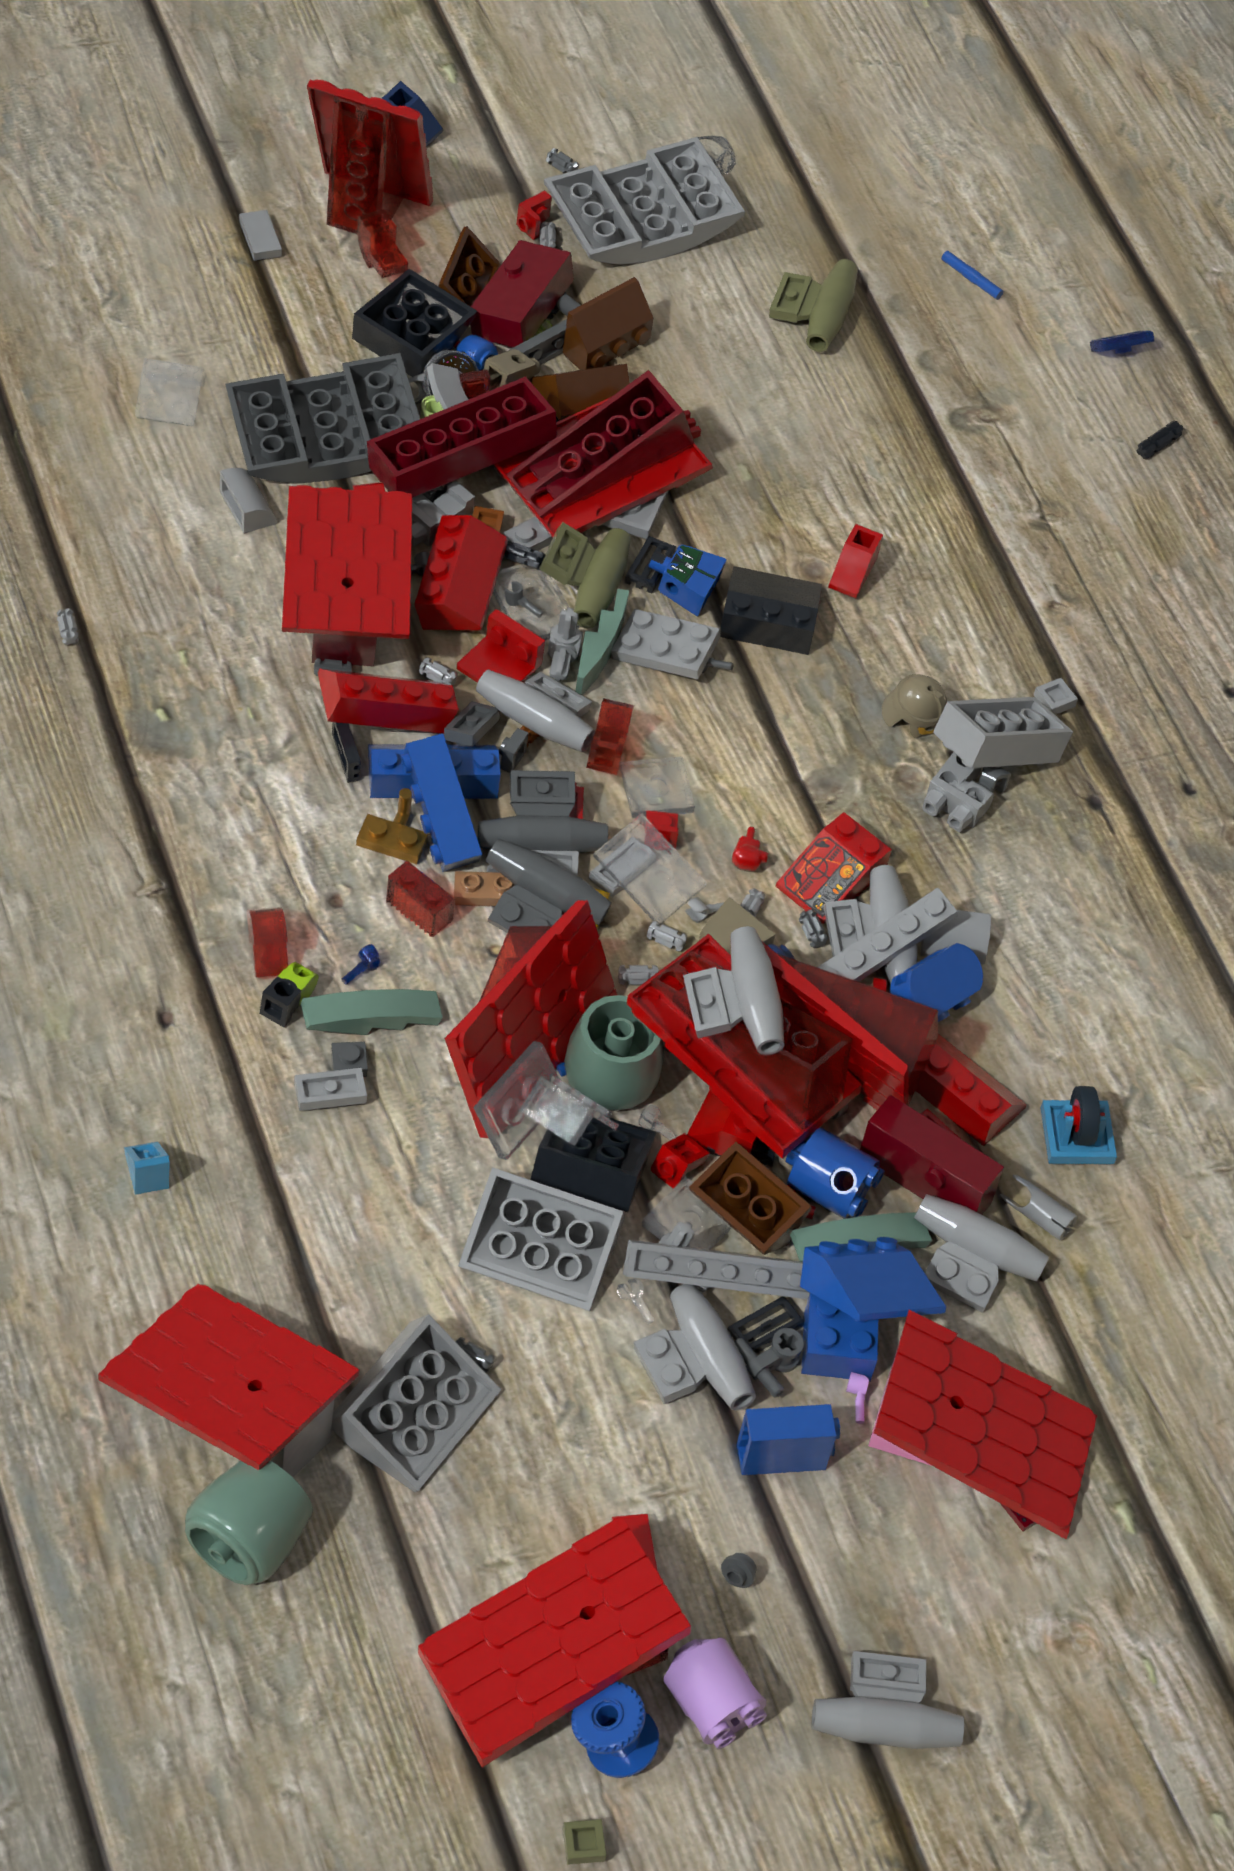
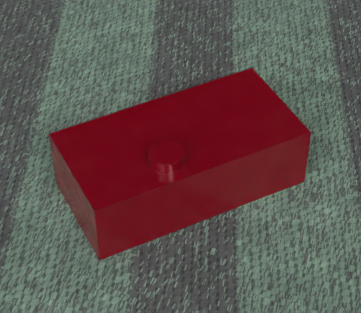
[470,240,574,347]
[860,1095,1004,1215]

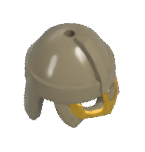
[882,674,947,738]

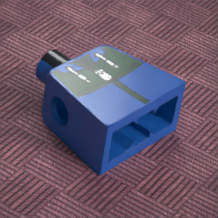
[648,544,727,616]

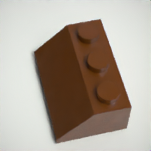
[563,277,654,370]

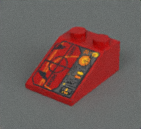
[775,812,892,924]

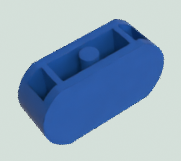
[890,943,983,1024]

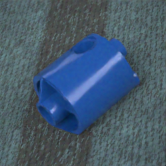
[785,1127,885,1219]

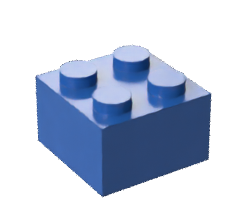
[801,1293,879,1382]

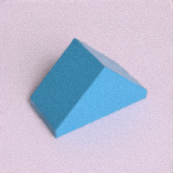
[124,1141,170,1195]

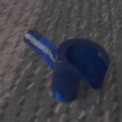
[341,944,380,985]

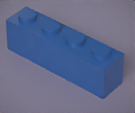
[401,733,482,872]

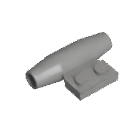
[476,670,595,752]
[824,865,917,984]
[683,926,784,1055]
[914,1194,1049,1312]
[634,1284,756,1411]
[811,1651,964,1749]

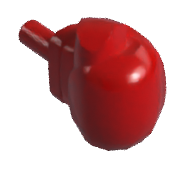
[732,827,769,872]

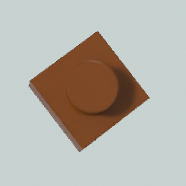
[472,506,504,533]

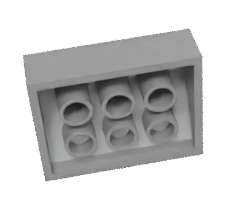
[458,1167,626,1311]
[332,1314,501,1492]

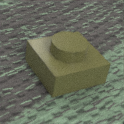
[562,1819,606,1865]

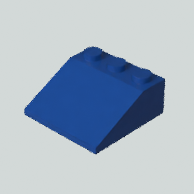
[800,1237,946,1321]

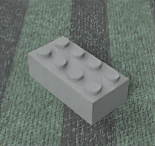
[933,697,1073,769]

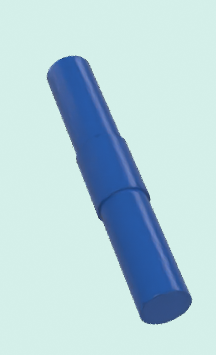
[941,250,1004,300]

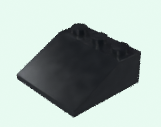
[352,268,477,377]
[720,566,822,655]
[530,1103,657,1212]

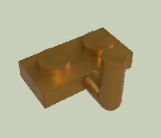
[356,788,428,864]

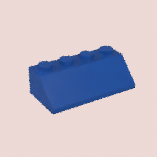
[368,744,501,799]

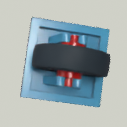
[1040,1086,1117,1164]

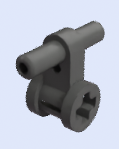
[734,1328,804,1397]

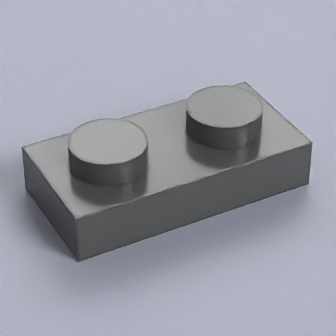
[444,701,500,747]

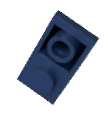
[381,81,444,147]

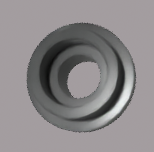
[721,1553,757,1588]

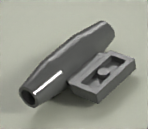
[477,770,608,853]
[486,839,612,947]

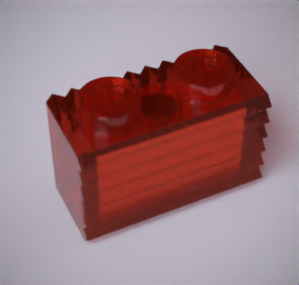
[386,861,456,937]

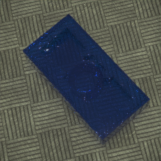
[1090,330,1154,354]

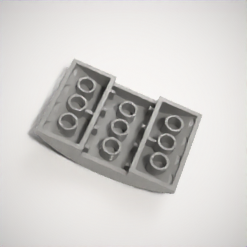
[544,137,745,264]

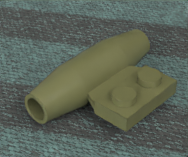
[769,259,858,352]
[540,522,631,628]

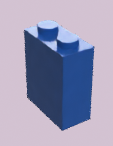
[737,1404,840,1475]

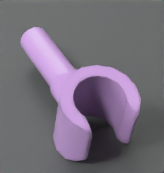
[846,1372,869,1424]

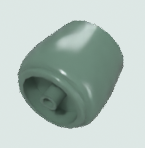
[564,995,664,1111]
[185,1461,313,1585]

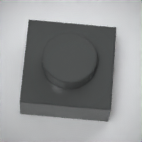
[499,728,528,773]
[331,1041,368,1077]

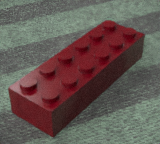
[367,376,557,498]

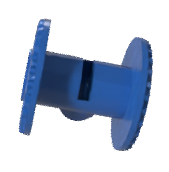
[571,1681,660,1778]

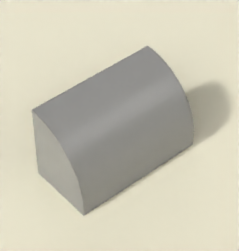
[220,468,277,533]
[921,910,991,964]

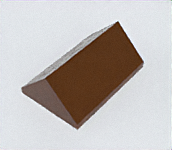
[438,226,501,307]
[530,364,630,421]
[689,1142,811,1255]

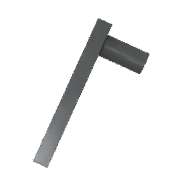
[508,294,581,365]

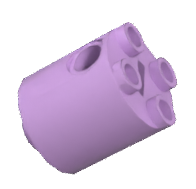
[664,1638,767,1749]

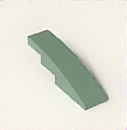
[575,589,629,696]
[301,989,443,1035]
[790,1212,932,1262]

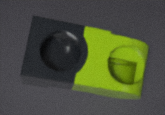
[259,962,319,1028]

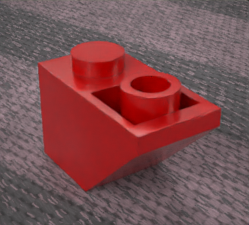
[828,524,883,598]

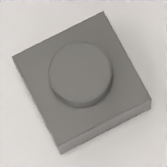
[1034,678,1078,715]

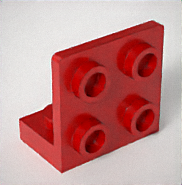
[456,609,545,683]

